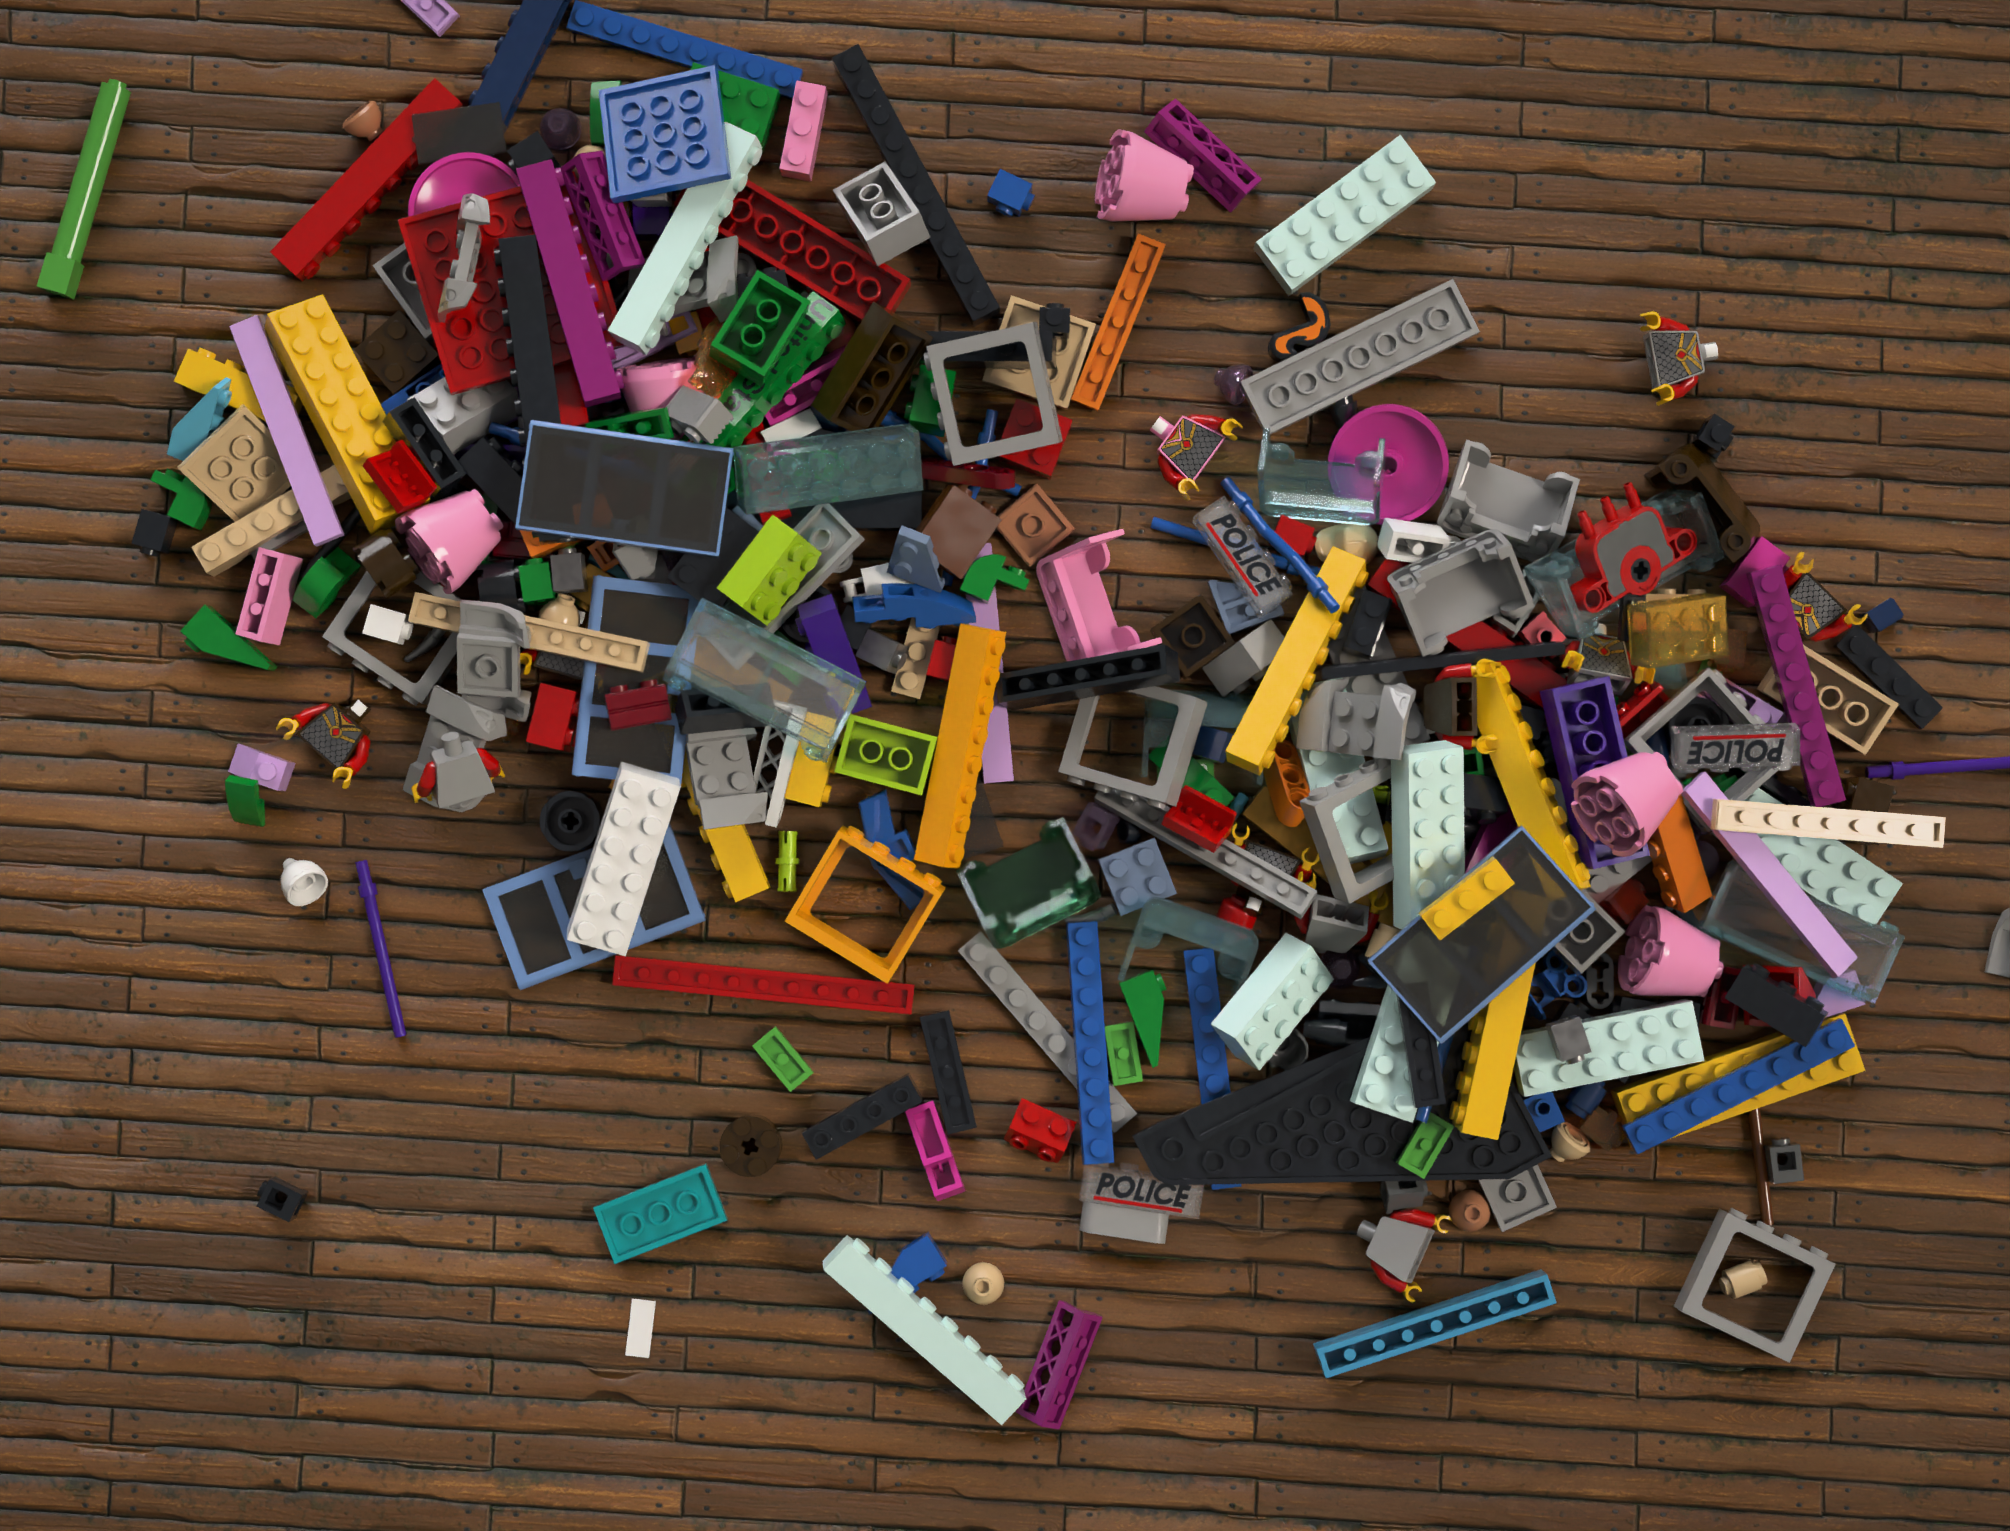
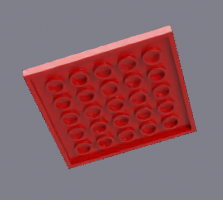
[398,171,626,395]

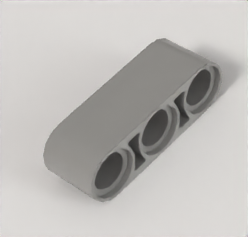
[1079,1200,1170,1244]

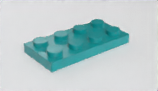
[593,1163,728,1264]

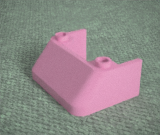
[1036,529,1163,661]

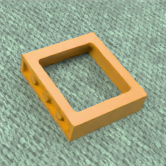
[785,825,946,984]

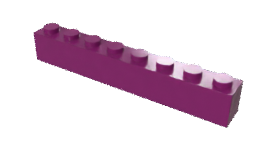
[516,159,625,408]
[1746,565,1846,807]

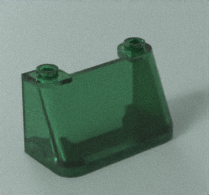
[956,817,1101,949]

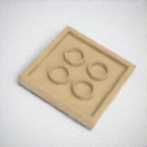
[982,295,1096,410]
[177,404,291,522]

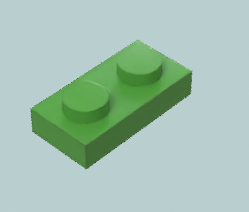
[1105,1021,1143,1086]
[752,1026,814,1092]
[1396,1112,1454,1179]

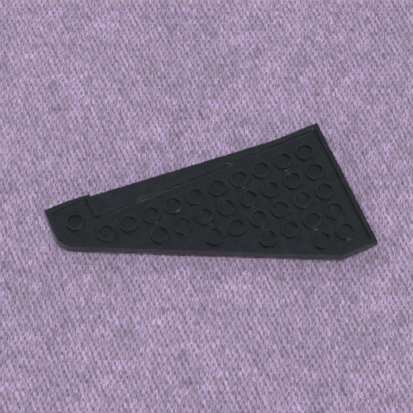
[1132,995,1552,1185]

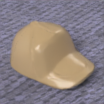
[1315,521,1378,564]

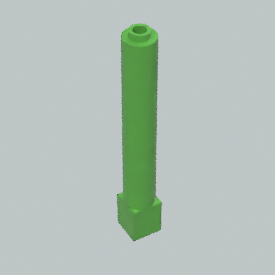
[37,79,131,300]

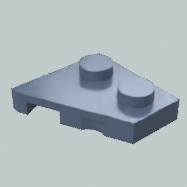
[887,526,945,593]
[1208,580,1284,635]

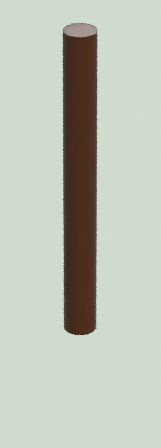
[1748,1108,1774,1225]

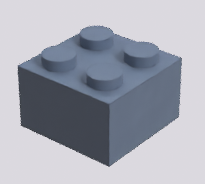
[1098,838,1177,916]

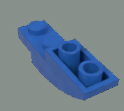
[852,583,976,629]

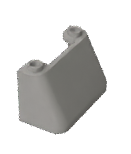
[1437,439,1580,563]
[1387,529,1535,657]

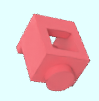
[1517,611,1566,659]

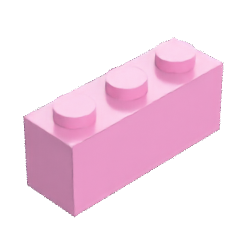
[780,81,828,182]
[236,547,303,645]

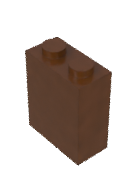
[915,484,1002,579]

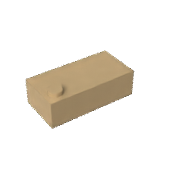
[1757,645,1899,755]

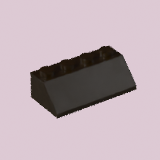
[811,302,934,440]

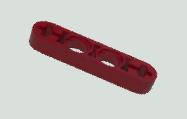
[912,457,1015,489]

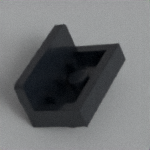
[1315,999,1380,1046]

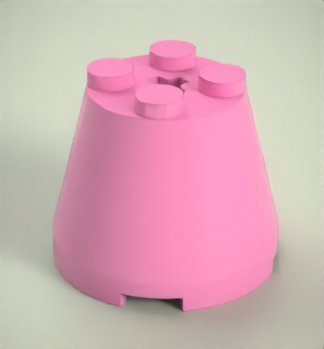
[1095,129,1194,222]
[616,357,708,440]
[395,489,503,594]
[1571,752,1683,857]
[1618,905,1723,997]

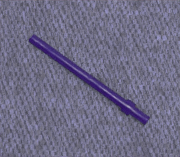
[1865,756,2010,780]
[355,860,407,1038]

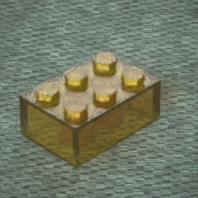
[1627,593,1729,668]

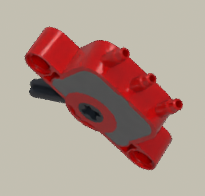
[1565,482,1697,642]

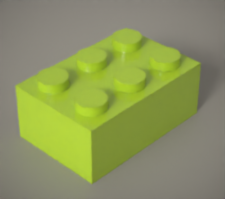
[717,514,822,626]
[834,714,938,796]

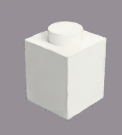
[362,604,413,645]

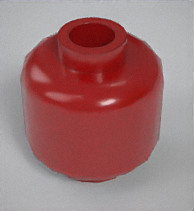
[1214,894,1257,941]

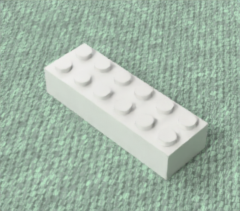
[567,761,681,956]

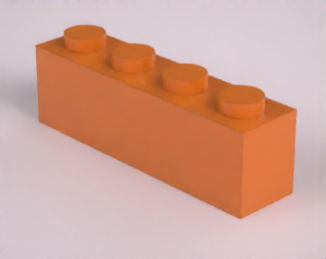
[1647,794,1712,913]

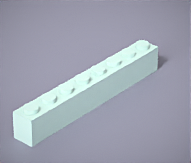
[608,122,763,356]
[822,1235,1026,1425]

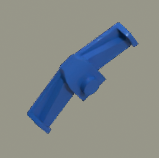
[858,789,924,910]

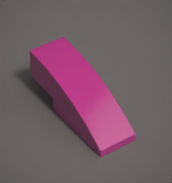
[905,1101,966,1201]

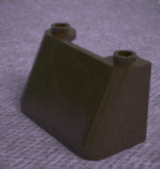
[1644,443,1760,569]

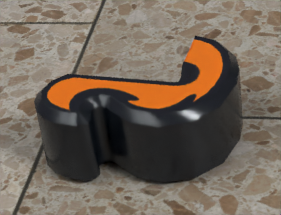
[1267,292,1331,362]

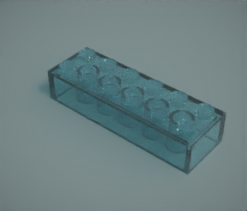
[733,423,923,515]

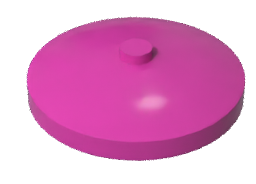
[408,152,520,217]
[1328,404,1449,525]

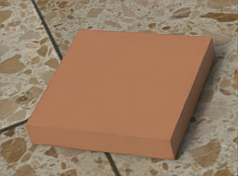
[996,483,1075,568]

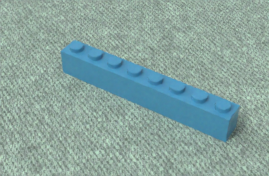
[1313,1269,1557,1378]

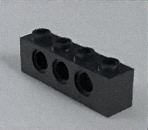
[802,1073,923,1160]

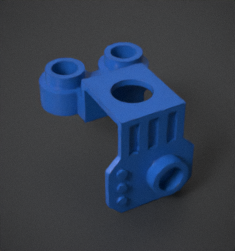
[1525,950,1587,1021]

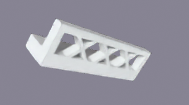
[753,698,808,827]

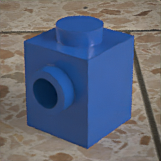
[987,169,1035,217]
[1521,1092,1565,1132]

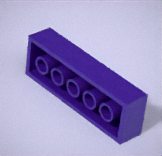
[1540,676,1650,869]

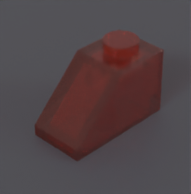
[1600,878,1649,924]

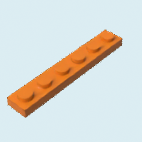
[1071,233,1166,411]

